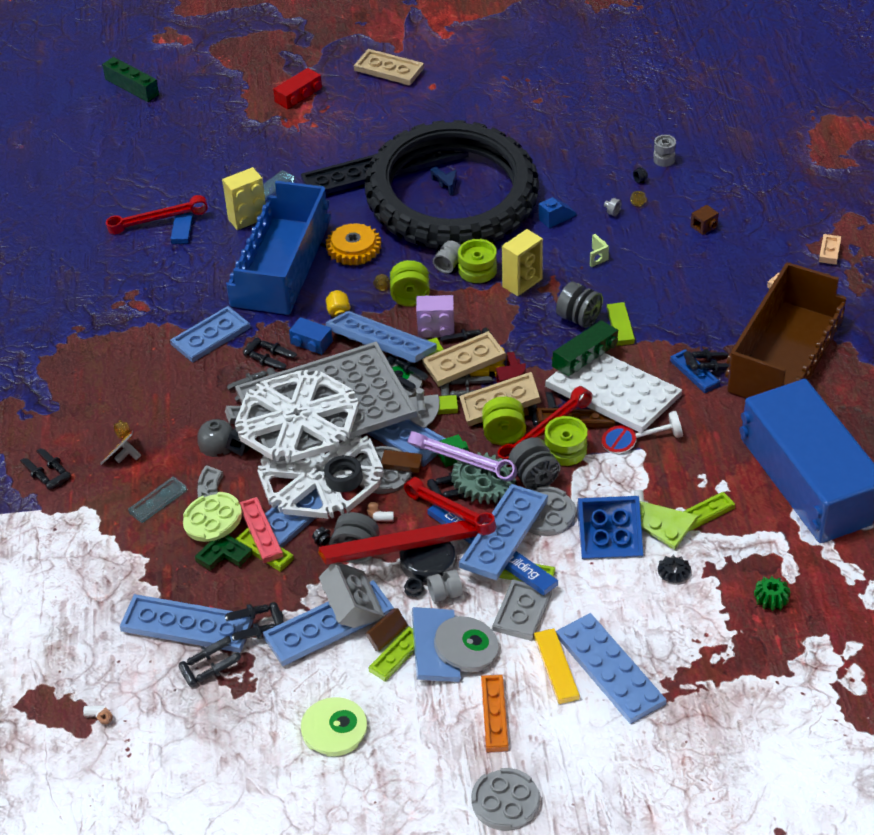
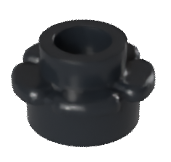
[633,167,648,183]
[312,527,331,545]
[404,578,424,597]

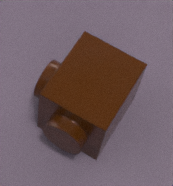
[691,205,719,235]

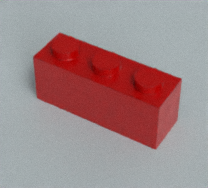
[273,68,322,109]

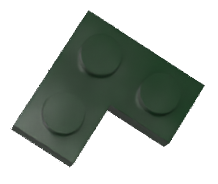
[195,535,253,571]

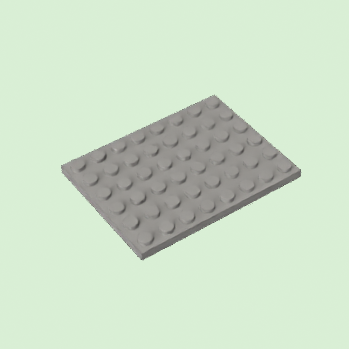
[235,342,417,464]

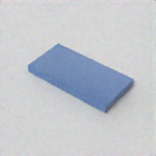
[170,306,251,363]
[366,419,446,467]
[265,489,323,548]
[412,607,461,682]

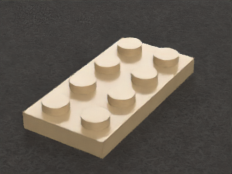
[354,49,424,85]
[422,331,506,386]
[460,372,541,427]

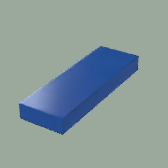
[171,212,194,244]
[670,349,720,393]

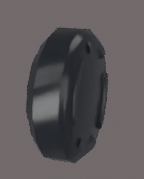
[399,542,456,583]

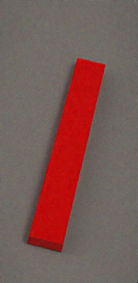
[318,520,478,565]

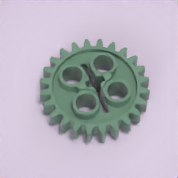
[451,452,516,504]

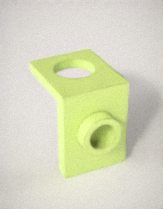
[590,234,609,267]

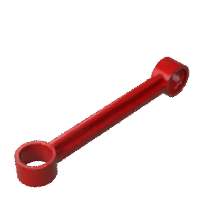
[106,195,208,234]
[498,386,593,466]
[404,477,497,535]

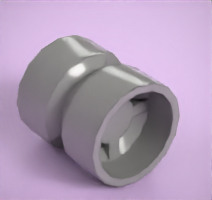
[653,135,676,167]
[433,241,461,274]
[427,569,463,603]

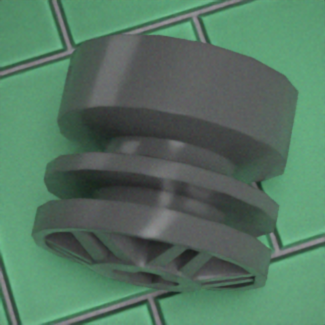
[556,281,603,328]
[509,437,561,490]

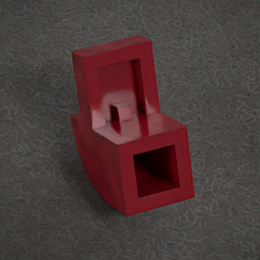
[496,352,526,383]

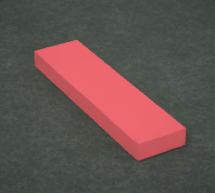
[239,497,283,563]

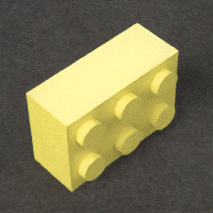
[222,167,266,230]
[502,229,543,296]

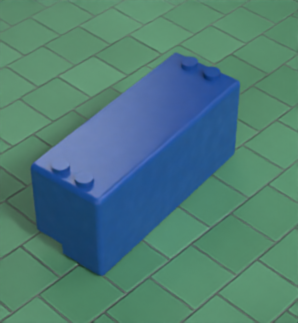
[226,181,331,315]
[739,379,874,543]

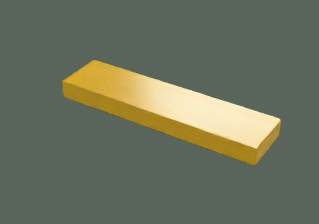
[534,628,579,704]

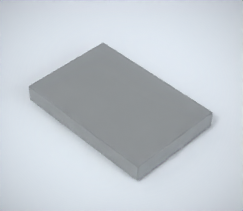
[492,579,552,641]

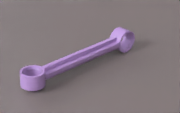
[407,431,517,482]

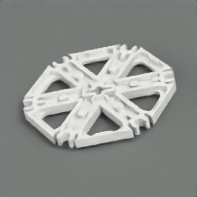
[235,370,359,462]
[257,435,384,519]

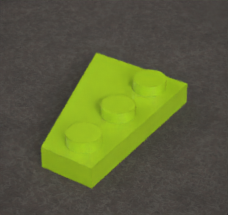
[640,501,698,550]

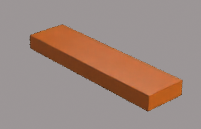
[481,675,508,752]

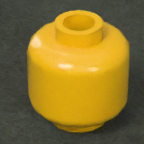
[325,290,351,317]

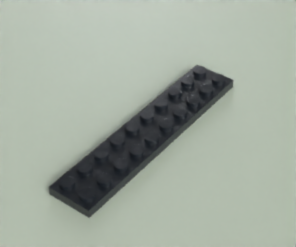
[301,151,469,195]

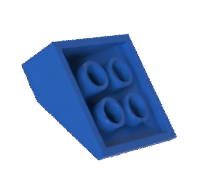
[577,496,643,559]

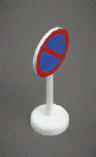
[602,411,683,454]

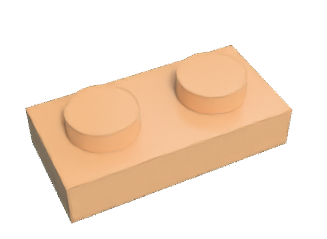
[819,234,841,265]

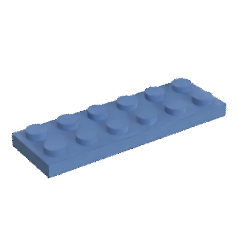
[326,311,437,363]
[459,484,548,581]
[262,580,394,666]
[120,594,254,653]
[556,613,666,724]

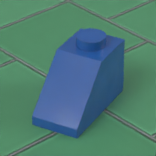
[539,197,577,228]

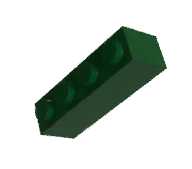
[102,57,159,102]
[552,320,619,377]

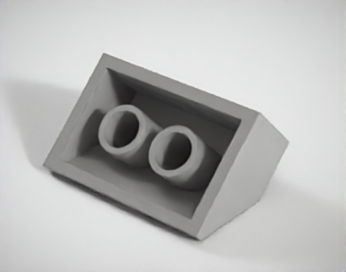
[319,563,385,628]

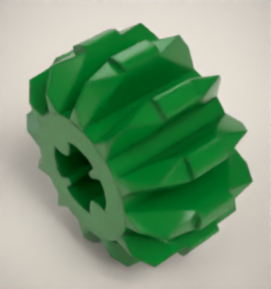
[754,576,791,612]

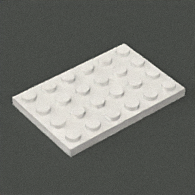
[545,353,682,433]

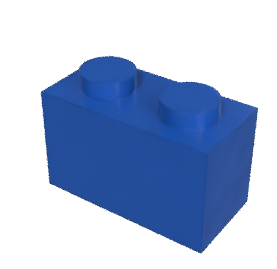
[289,317,333,355]

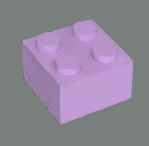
[416,295,454,338]

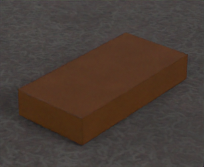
[381,450,423,473]
[365,608,408,651]

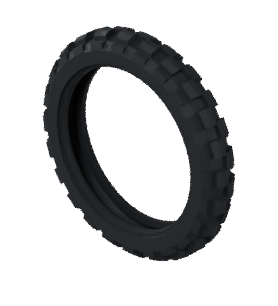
[365,120,539,250]

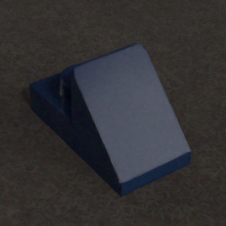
[430,167,457,196]

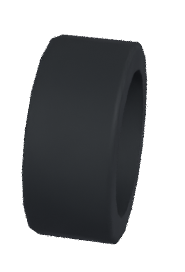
[324,455,363,492]

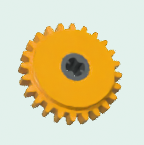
[326,223,381,266]

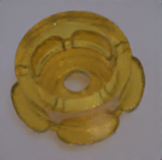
[630,191,647,206]
[373,274,390,291]
[114,420,130,438]

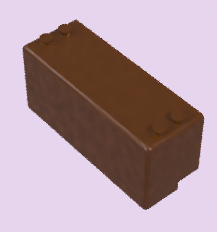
[725,263,846,398]

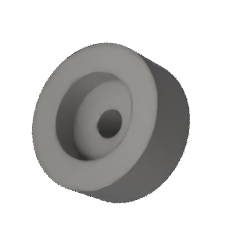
[604,198,622,216]

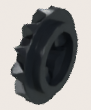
[657,554,691,583]

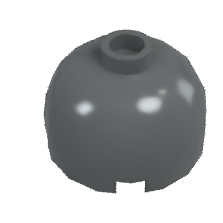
[197,419,233,457]

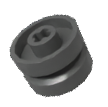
[329,512,380,564]

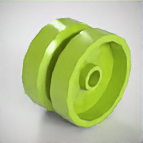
[458,239,497,283]
[390,260,430,307]
[482,396,526,445]
[545,416,588,466]

